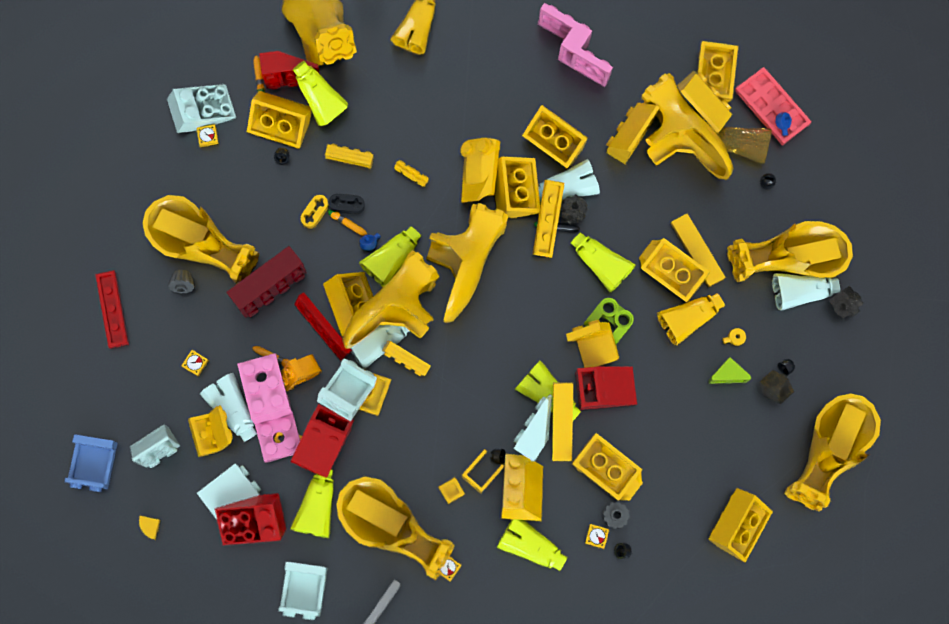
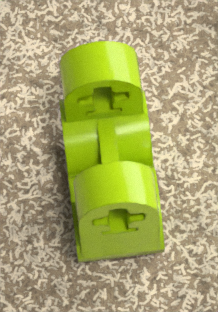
[584,298,634,344]

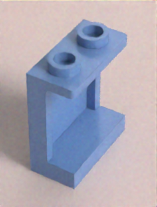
[64,434,118,492]

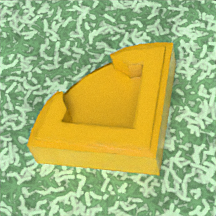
[139,516,160,540]

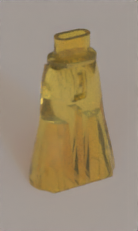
[714,127,772,164]

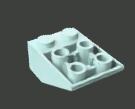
[167,84,236,133]
[514,395,552,462]
[130,424,180,468]

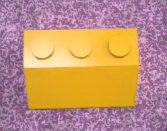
[677,71,732,133]
[247,91,312,149]
[606,102,660,164]
[522,105,588,168]
[495,156,540,218]
[323,272,373,336]
[502,454,543,521]
[709,488,773,563]

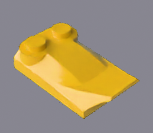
[697,41,738,103]
[461,138,501,203]
[639,238,710,303]
[572,433,643,501]

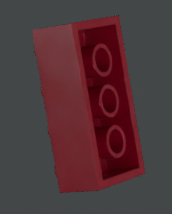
[226,246,307,318]

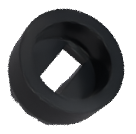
[274,148,290,164]
[760,173,776,189]
[778,359,795,376]
[490,448,506,465]
[614,543,632,559]

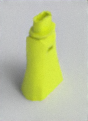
[293,61,348,126]
[359,226,422,287]
[571,232,636,292]
[515,360,581,421]
[290,470,334,538]
[497,519,567,571]

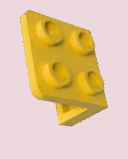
[566,320,619,368]
[188,406,232,457]

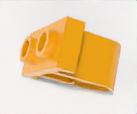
[281,354,322,392]

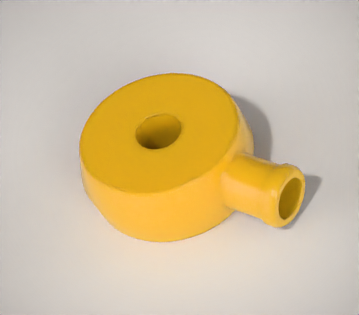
[722,328,746,346]

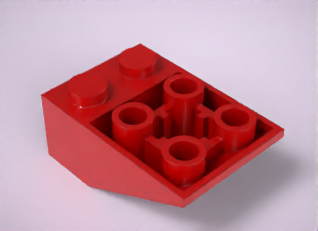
[259,51,320,89]
[575,367,637,410]
[291,404,354,478]
[215,493,286,545]

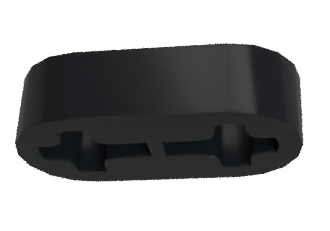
[329,193,365,214]

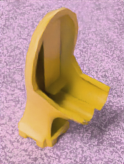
[282,0,357,66]
[642,73,733,180]
[143,195,260,284]
[426,203,509,323]
[727,221,853,283]
[343,250,440,349]
[784,394,881,511]
[337,477,455,580]

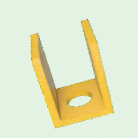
[462,449,505,494]

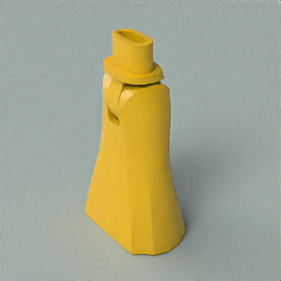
[391,0,436,54]
[657,293,725,345]

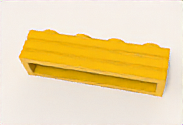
[325,144,374,169]
[382,341,431,376]

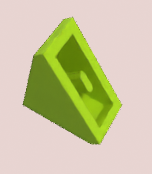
[708,357,751,384]

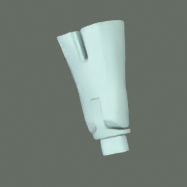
[538,159,600,201]
[772,273,841,311]
[351,325,409,370]
[200,373,257,442]

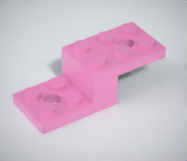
[538,3,613,87]
[237,353,300,463]

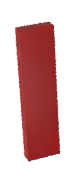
[95,270,129,349]
[294,292,352,362]

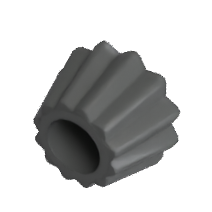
[168,269,195,294]
[603,502,630,529]

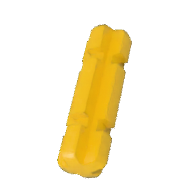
[394,160,429,187]

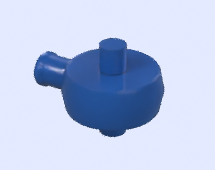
[775,112,792,136]
[359,233,381,251]

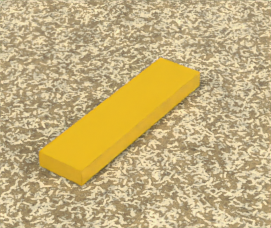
[532,180,565,258]
[670,213,726,288]
[552,382,573,461]

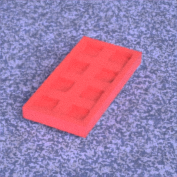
[735,67,812,146]

